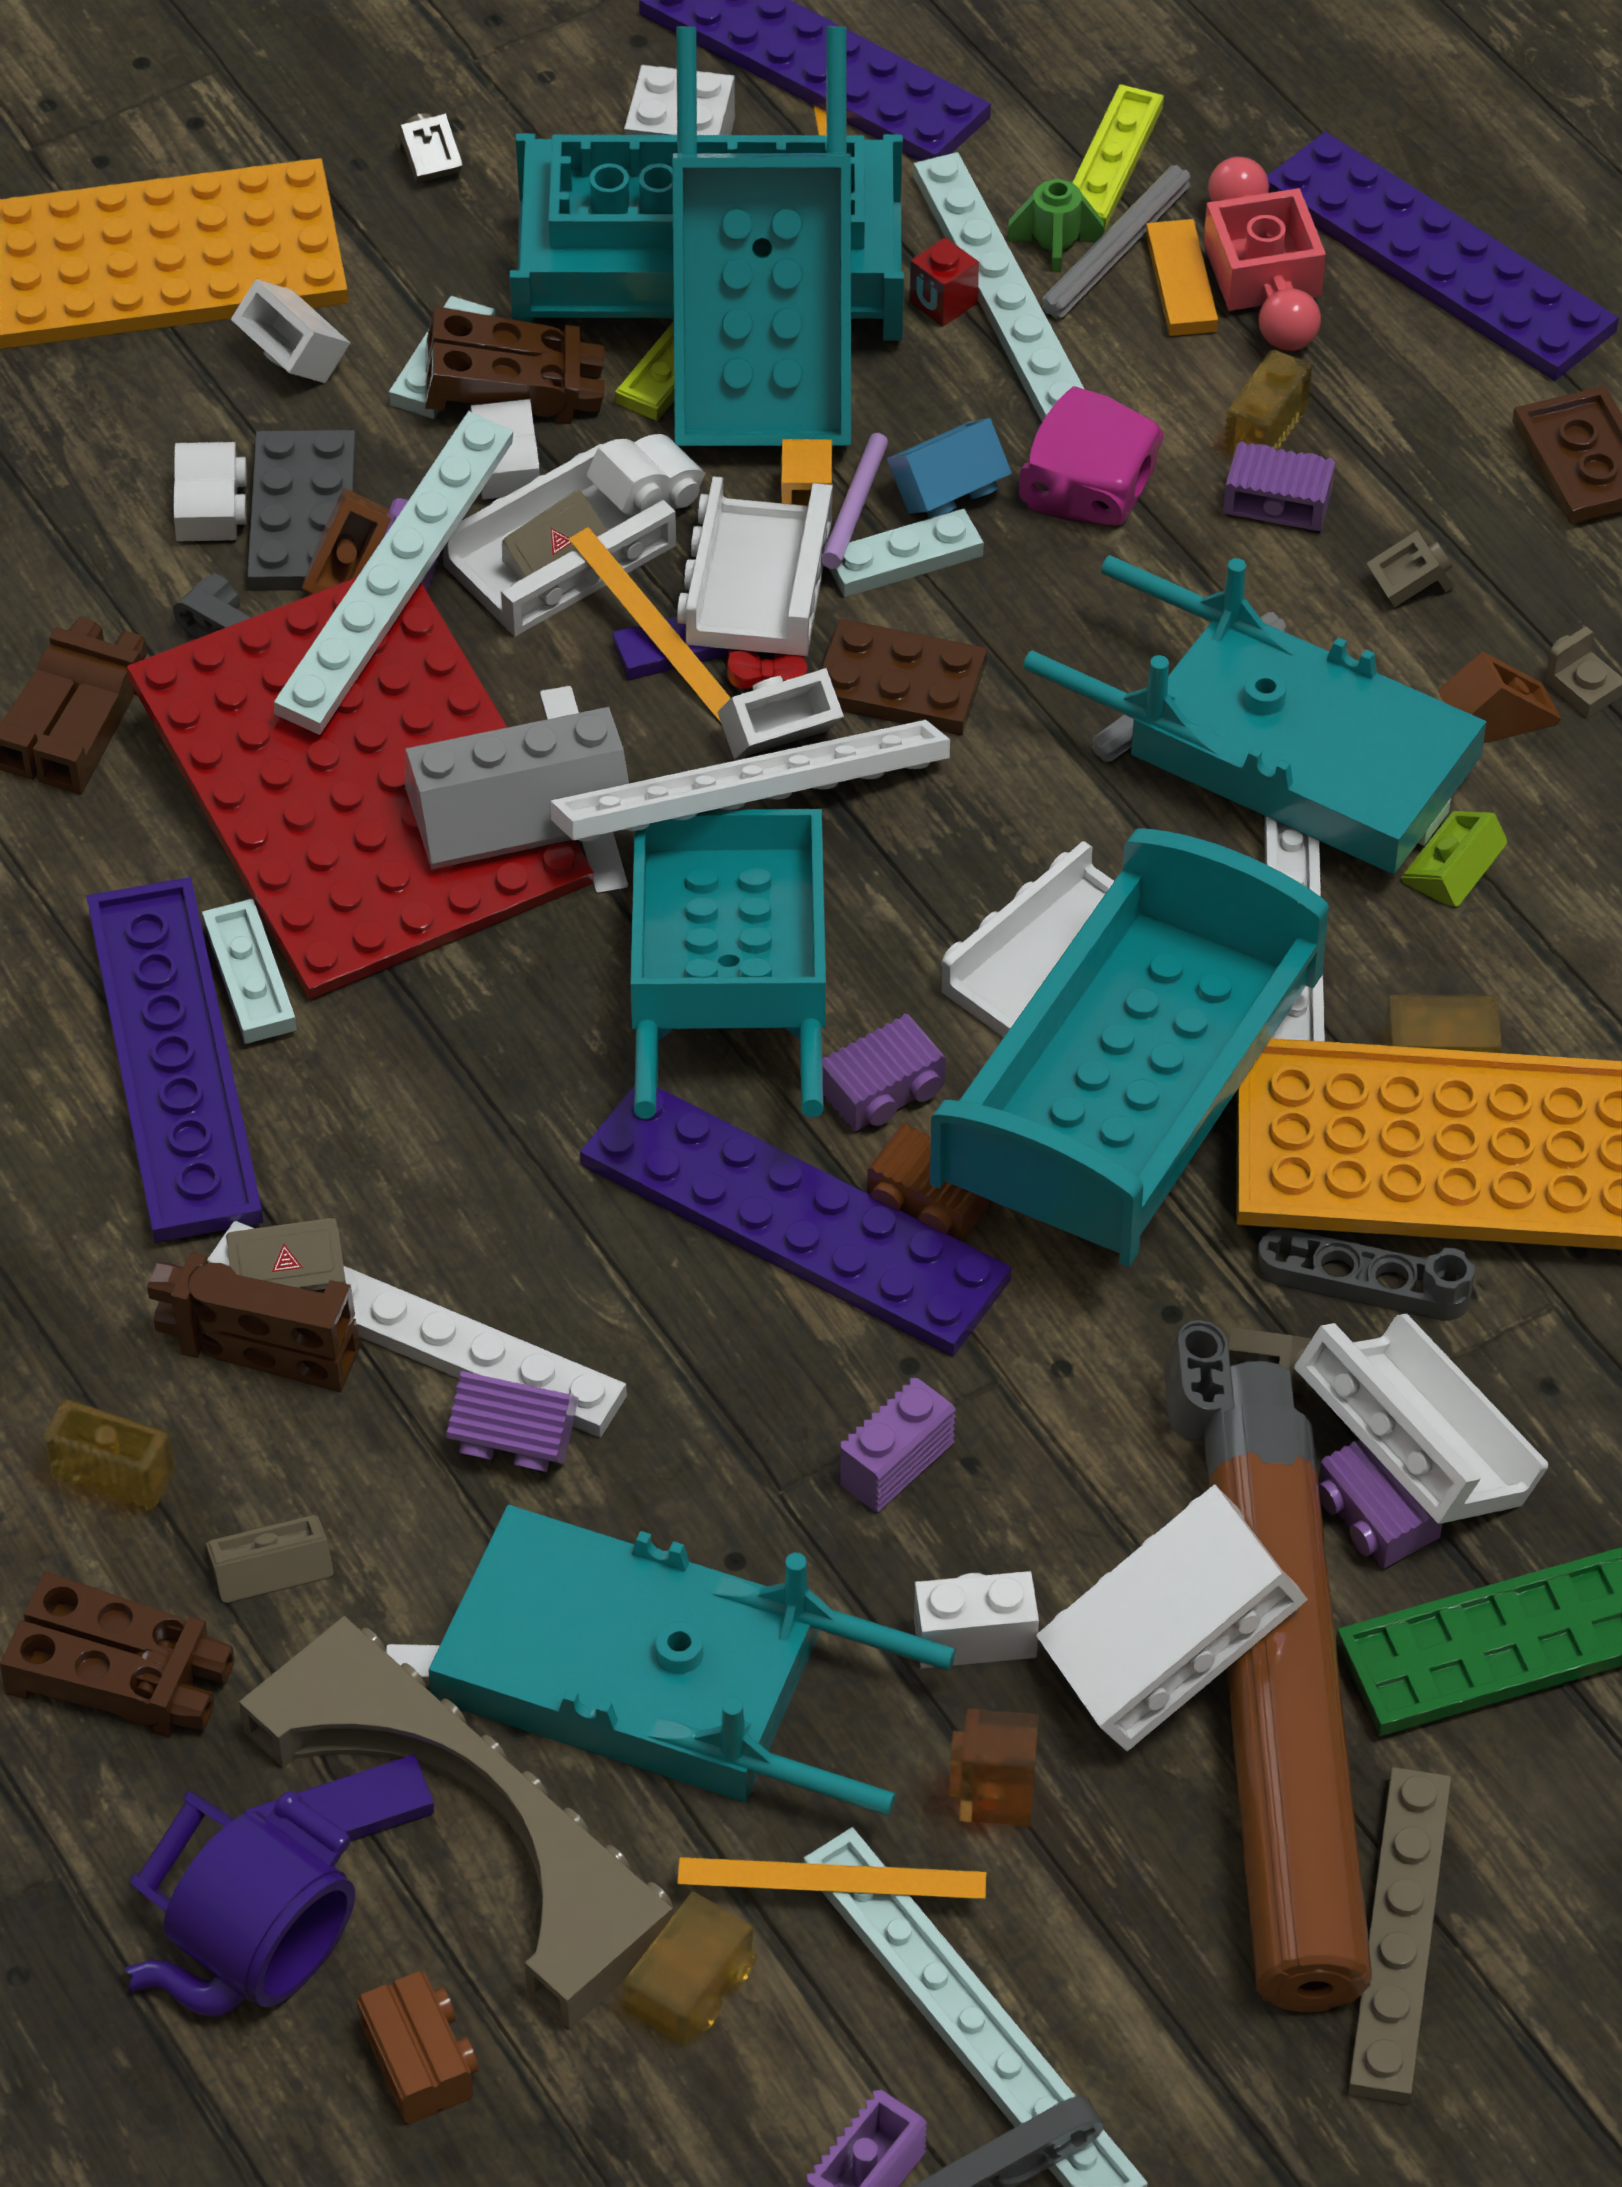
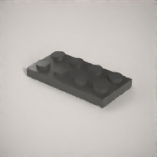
[248,430,356,591]

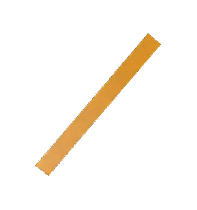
[568,527,731,723]
[677,1857,986,1899]

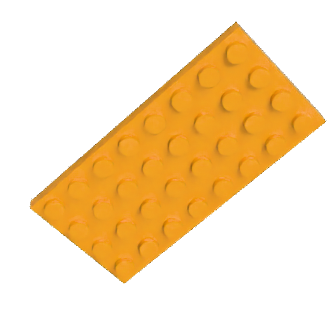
[0,158,349,349]
[1236,1038,1622,1250]

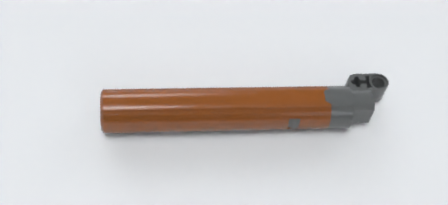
[1164,1320,1372,2012]

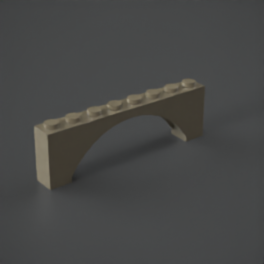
[239,1616,674,2030]

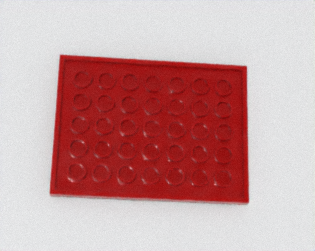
[127,577,594,1000]

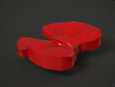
[727,649,807,689]

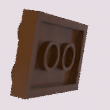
[1512,386,1622,524]
[822,618,987,735]

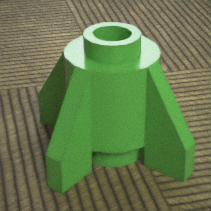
[1008,179,1104,272]

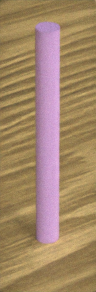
[821,433,888,569]

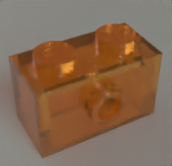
[949,1708,1039,1827]

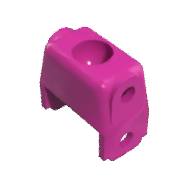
[1019,386,1164,526]

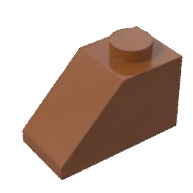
[302,488,392,594]
[1438,651,1562,743]

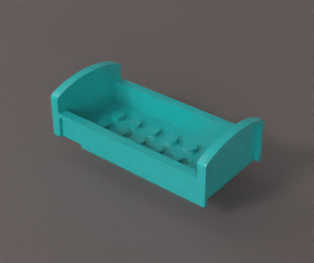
[510,134,904,341]
[930,828,1329,1267]

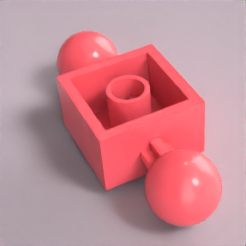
[1203,157,1326,351]

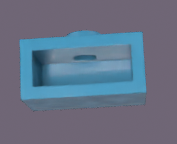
[887,418,1012,518]

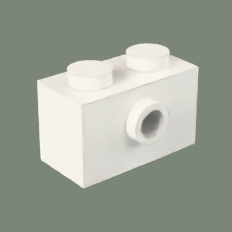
[231,279,350,383]
[717,668,844,760]
[914,1571,1039,1669]

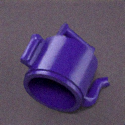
[124,1790,355,2017]

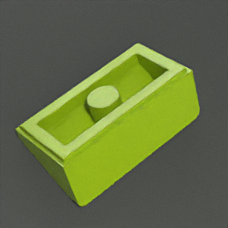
[1401,811,1507,907]

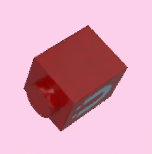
[910,237,979,327]

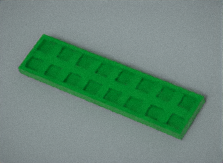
[1336,1547,1622,1737]

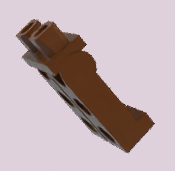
[425,306,605,424]
[0,617,147,795]
[147,1252,360,1392]
[0,1571,234,1738]

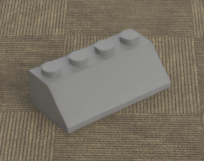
[404,707,629,870]

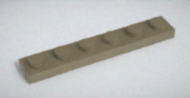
[1348,1767,1451,2105]

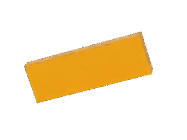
[1146,219,1218,336]

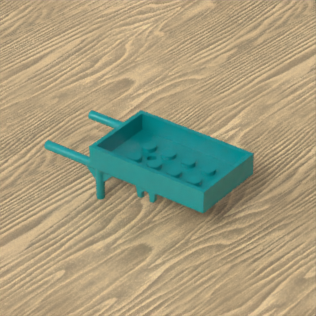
[672,26,851,446]
[1023,555,1487,875]
[631,809,826,1119]
[428,1504,956,1816]

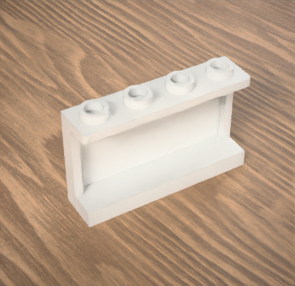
[443,444,676,637]
[677,476,833,656]
[941,841,1114,1038]
[1293,1314,1548,1524]
[1036,1484,1308,1752]

